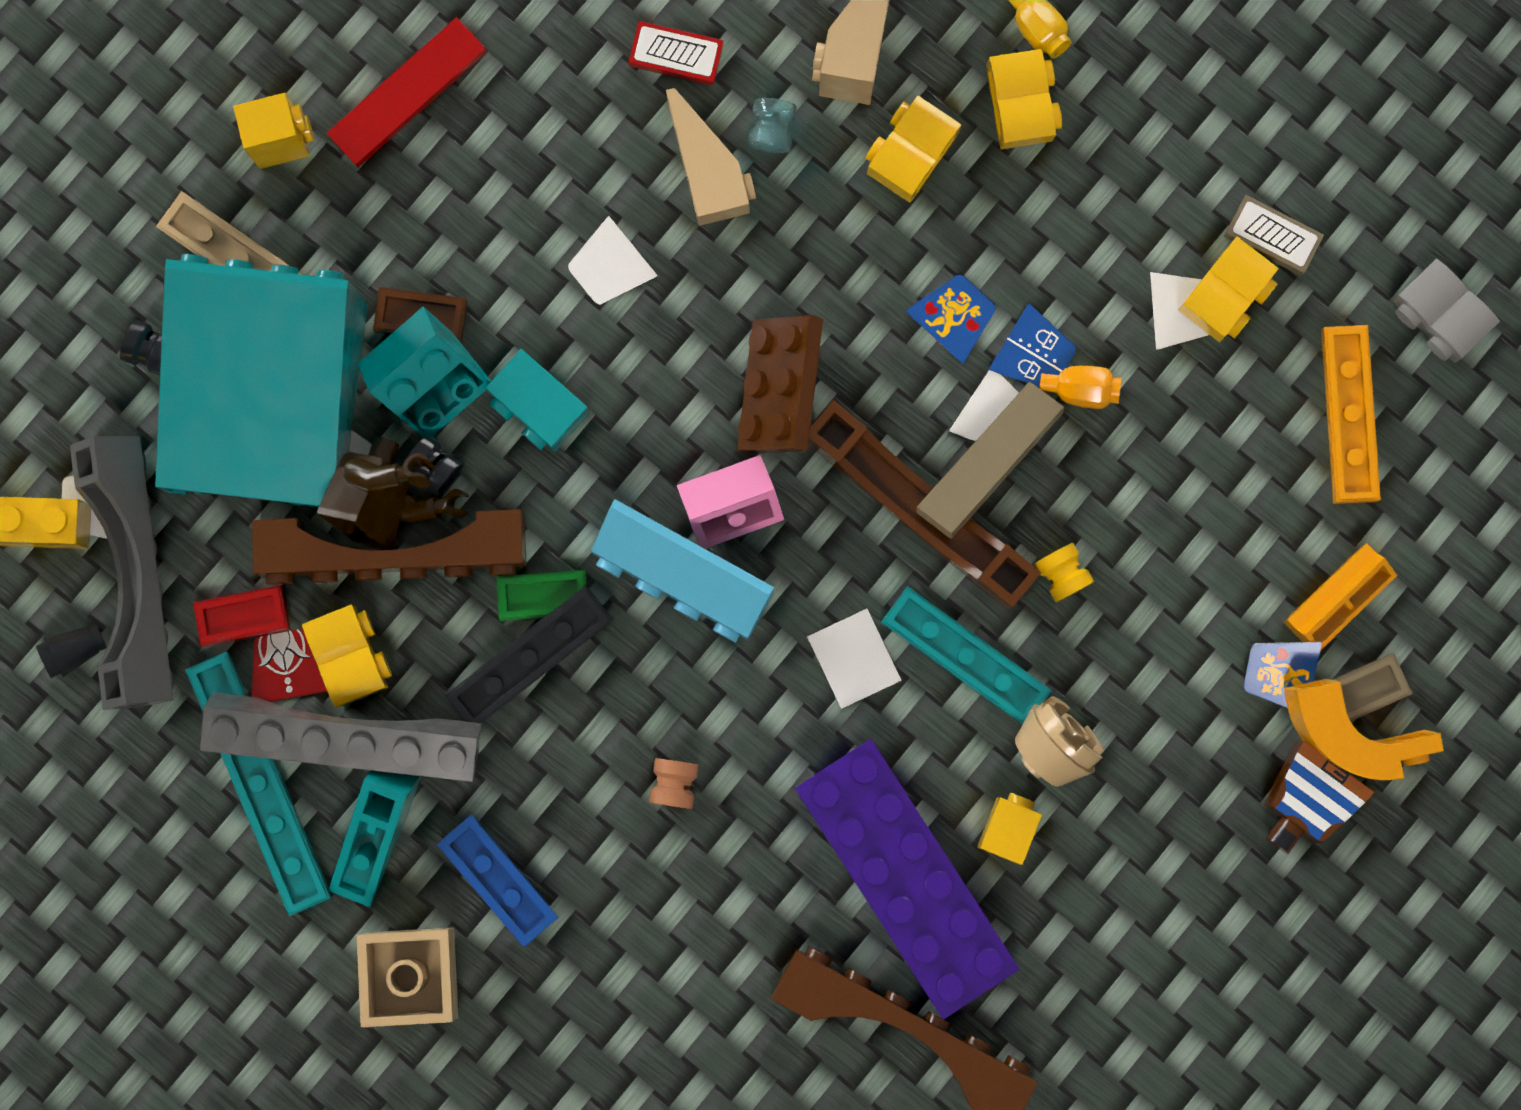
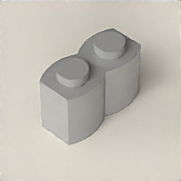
[1393,259,1500,363]

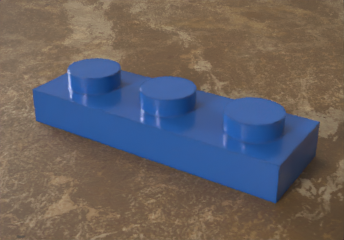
[437,815,559,947]

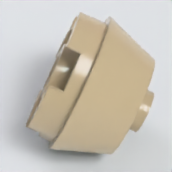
[1015,696,1104,787]

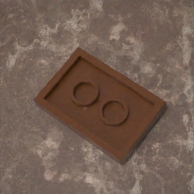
[737,315,823,453]

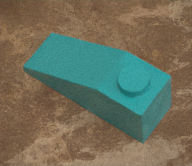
[328,770,421,907]

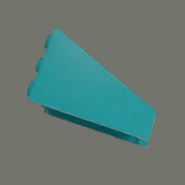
[155,254,368,508]

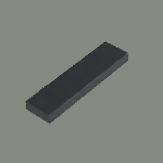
[445,585,614,723]

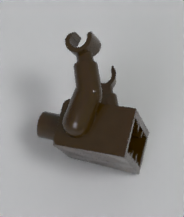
[317,436,469,550]

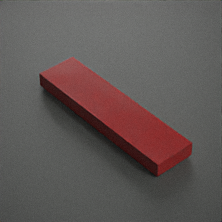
[326,17,487,168]

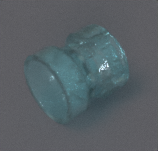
[748,98,797,153]

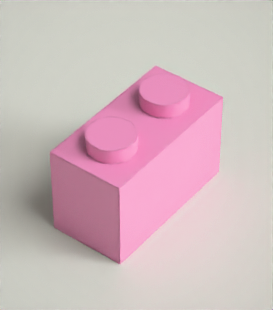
[677,455,784,549]

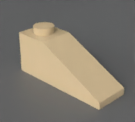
[666,88,756,226]

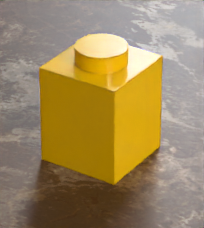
[977,793,1042,865]

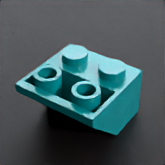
[358,307,491,438]

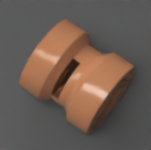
[649,758,699,809]

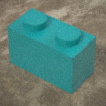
[485,349,590,452]

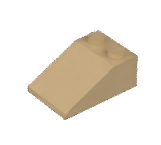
[812,0,889,105]

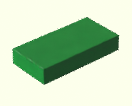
[496,570,587,622]

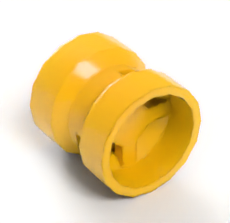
[1034,543,1095,603]

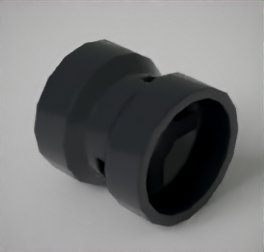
[120,320,162,376]
[402,434,465,496]

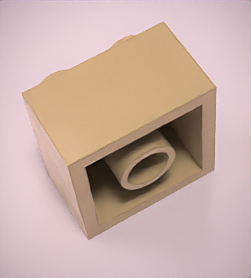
[357,927,459,1027]

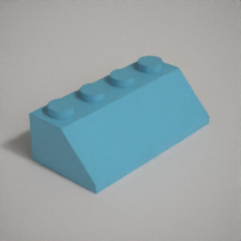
[591,499,774,643]

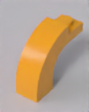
[1284,679,1444,780]

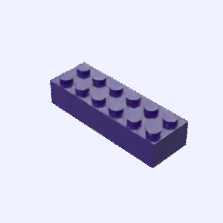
[794,739,1020,1020]

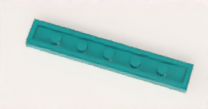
[185,652,333,916]

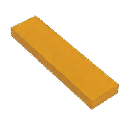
[1321,325,1381,504]

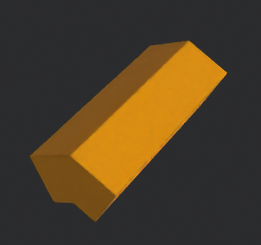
[1283,543,1397,651]

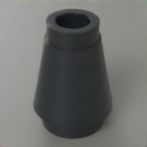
[36,624,107,678]

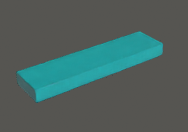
[881,586,1052,725]

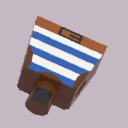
[1264,741,1374,854]

